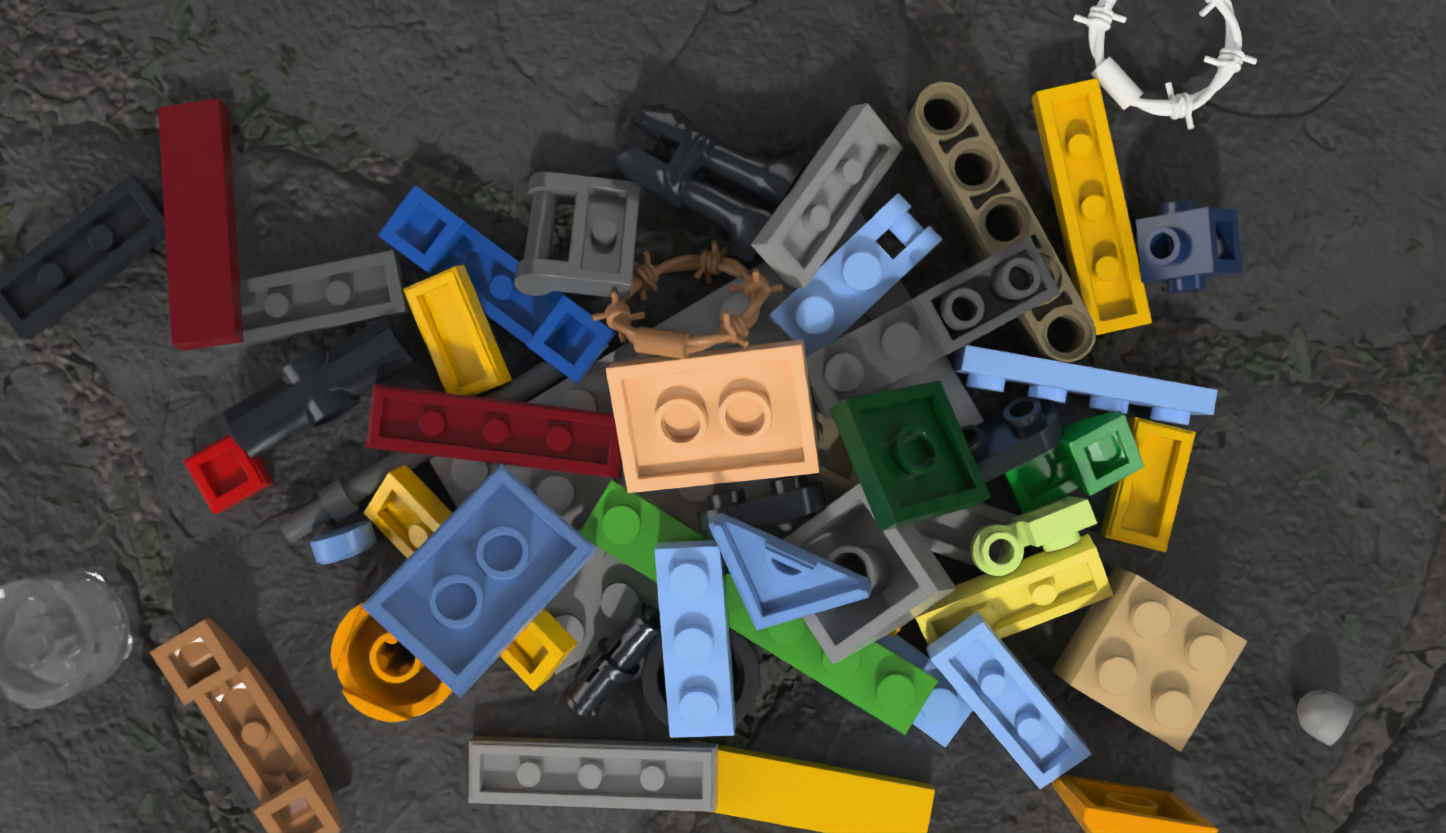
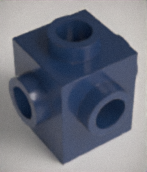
[1134,200,1242,294]

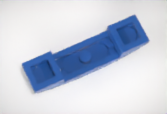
[378,185,616,384]

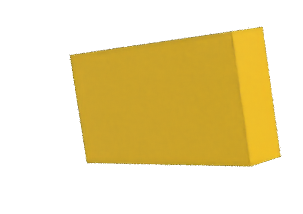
[403,265,512,396]
[1100,417,1196,552]

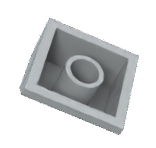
[783,483,957,664]

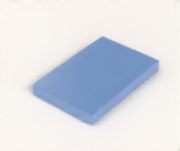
[362,464,596,698]

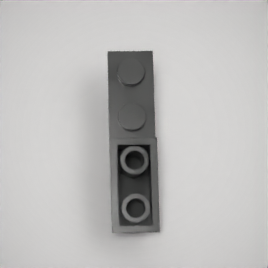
[806,236,1060,419]

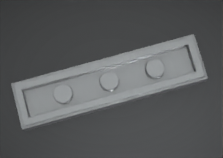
[469,736,718,812]

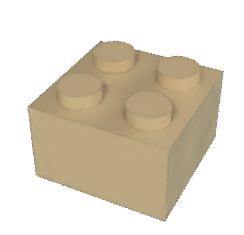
[1052,566,1248,752]

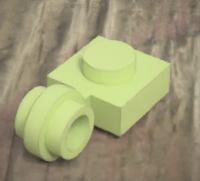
[970,496,1097,576]

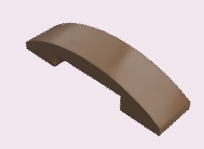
[150,617,344,833]

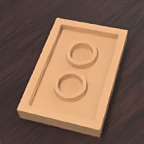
[606,339,821,493]

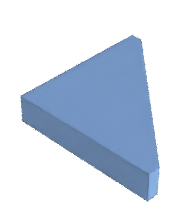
[708,513,872,631]

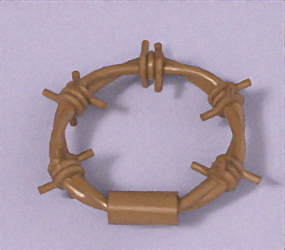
[592,241,784,359]

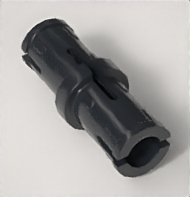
[564,602,661,717]

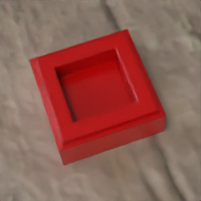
[183,434,274,515]

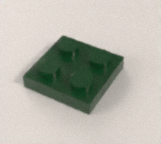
[830,380,991,532]

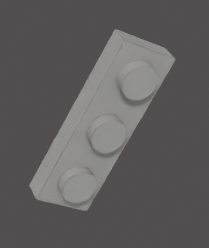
[751,103,903,288]

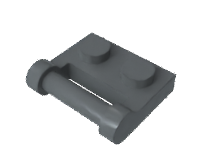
[514,172,640,299]

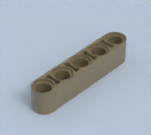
[906,81,1096,363]

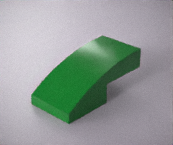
[1001,410,1145,514]

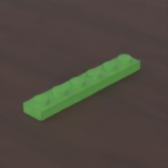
[579,479,938,735]

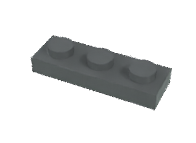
[220,250,411,349]

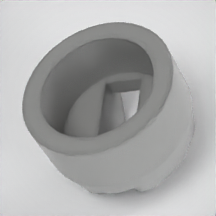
[1297,689,1354,746]

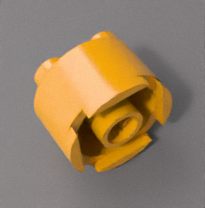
[331,597,453,722]

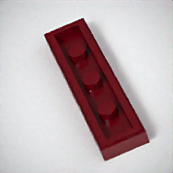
[158,98,244,351]
[365,384,622,479]

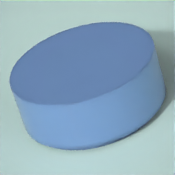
[309,520,377,564]

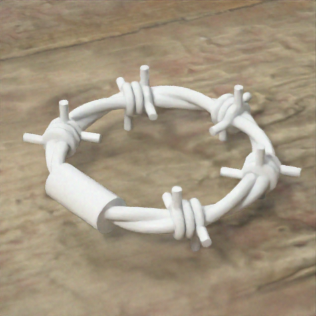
[1073,0,1257,130]

